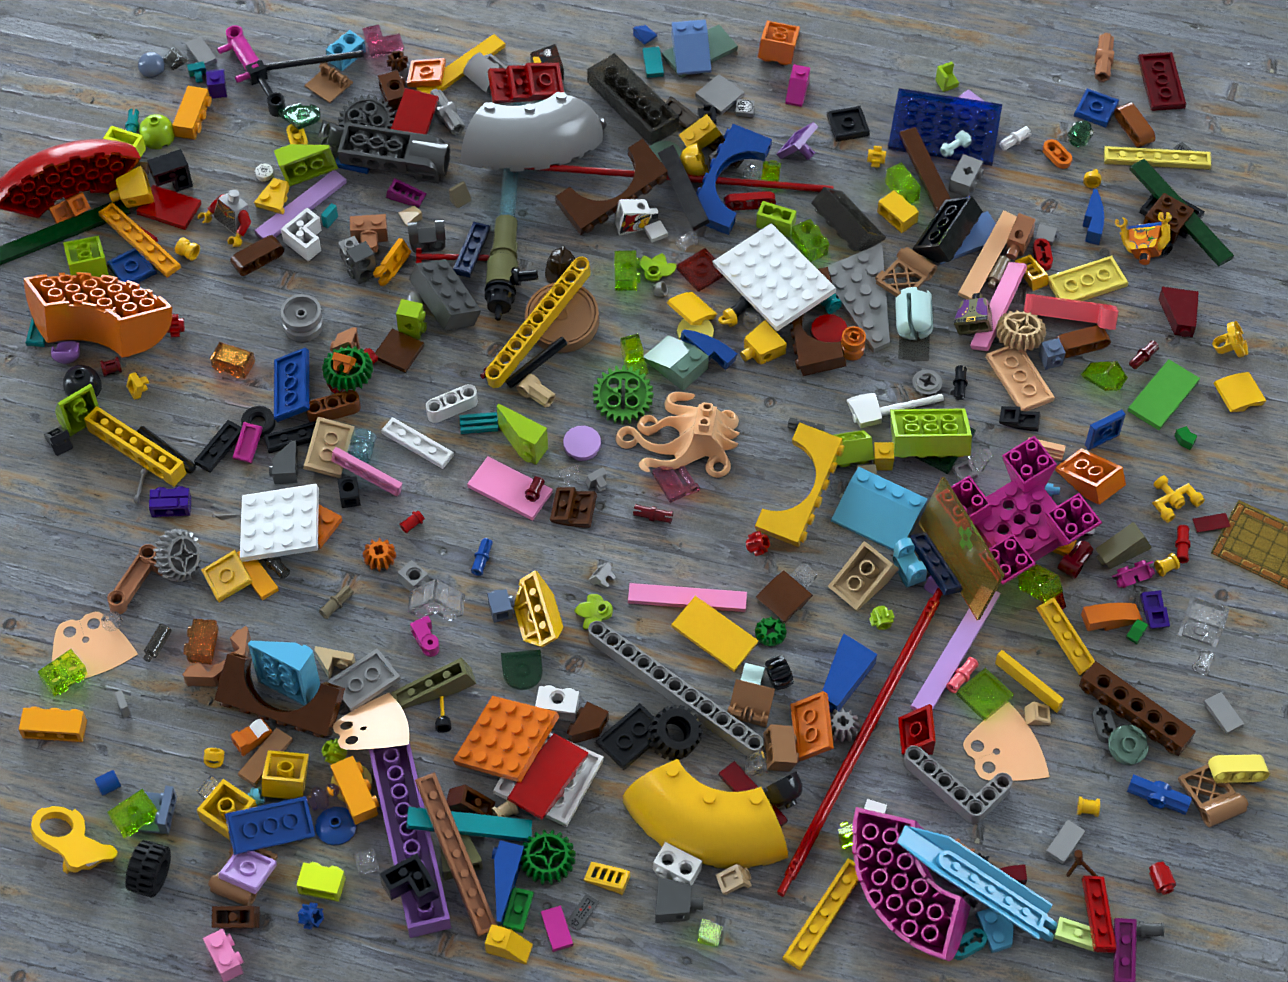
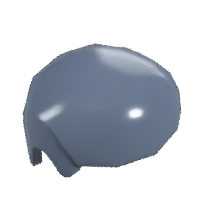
[138,52,165,78]

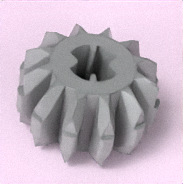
[830,708,860,743]

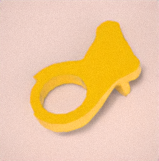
[30,806,118,874]

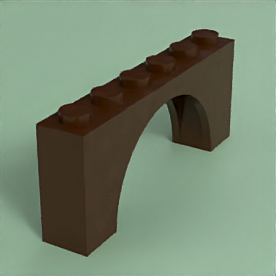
[556,138,668,235]
[790,267,847,376]
[214,653,345,738]

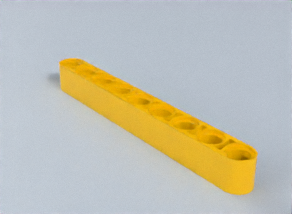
[485,257,591,388]

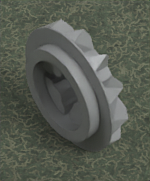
[912,370,942,396]

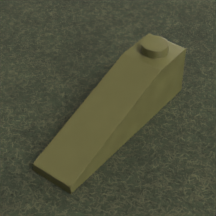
[391,657,476,709]

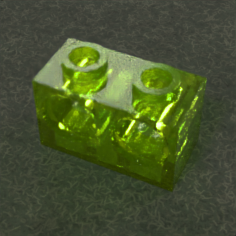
[791,219,830,262]
[1017,564,1063,603]
[38,649,88,697]

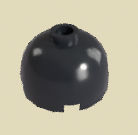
[63,365,102,397]
[763,771,803,809]

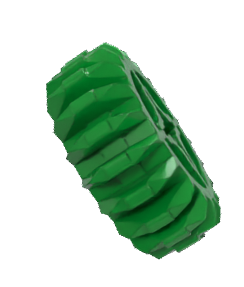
[322,345,373,392]
[520,829,576,885]

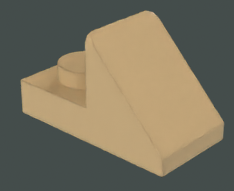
[314,646,356,679]

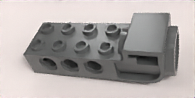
[338,122,450,184]

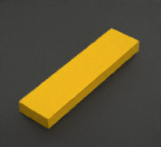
[1036,597,1095,675]
[995,650,1064,713]

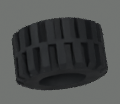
[647,705,702,761]
[125,840,171,898]

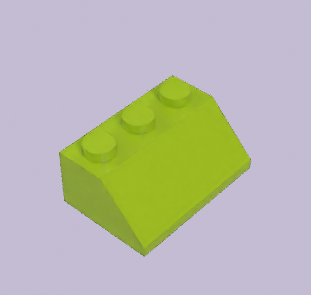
[833,430,874,467]

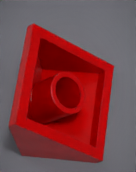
[898,704,936,755]

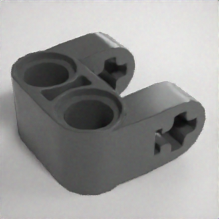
[408,219,446,253]

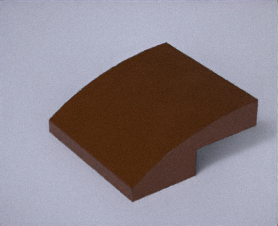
[550,487,597,528]
[756,570,813,623]

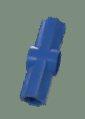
[1127,774,1192,815]

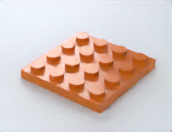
[453,696,560,783]

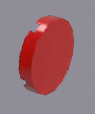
[811,314,848,342]

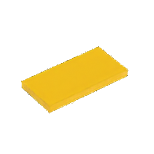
[671,596,759,672]

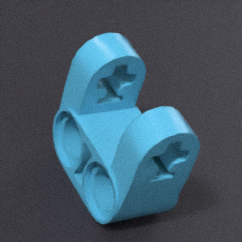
[893,537,927,587]

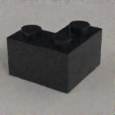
[147,149,193,192]
[379,854,439,907]

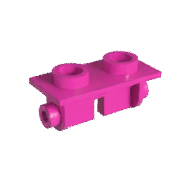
[1112,560,1155,588]

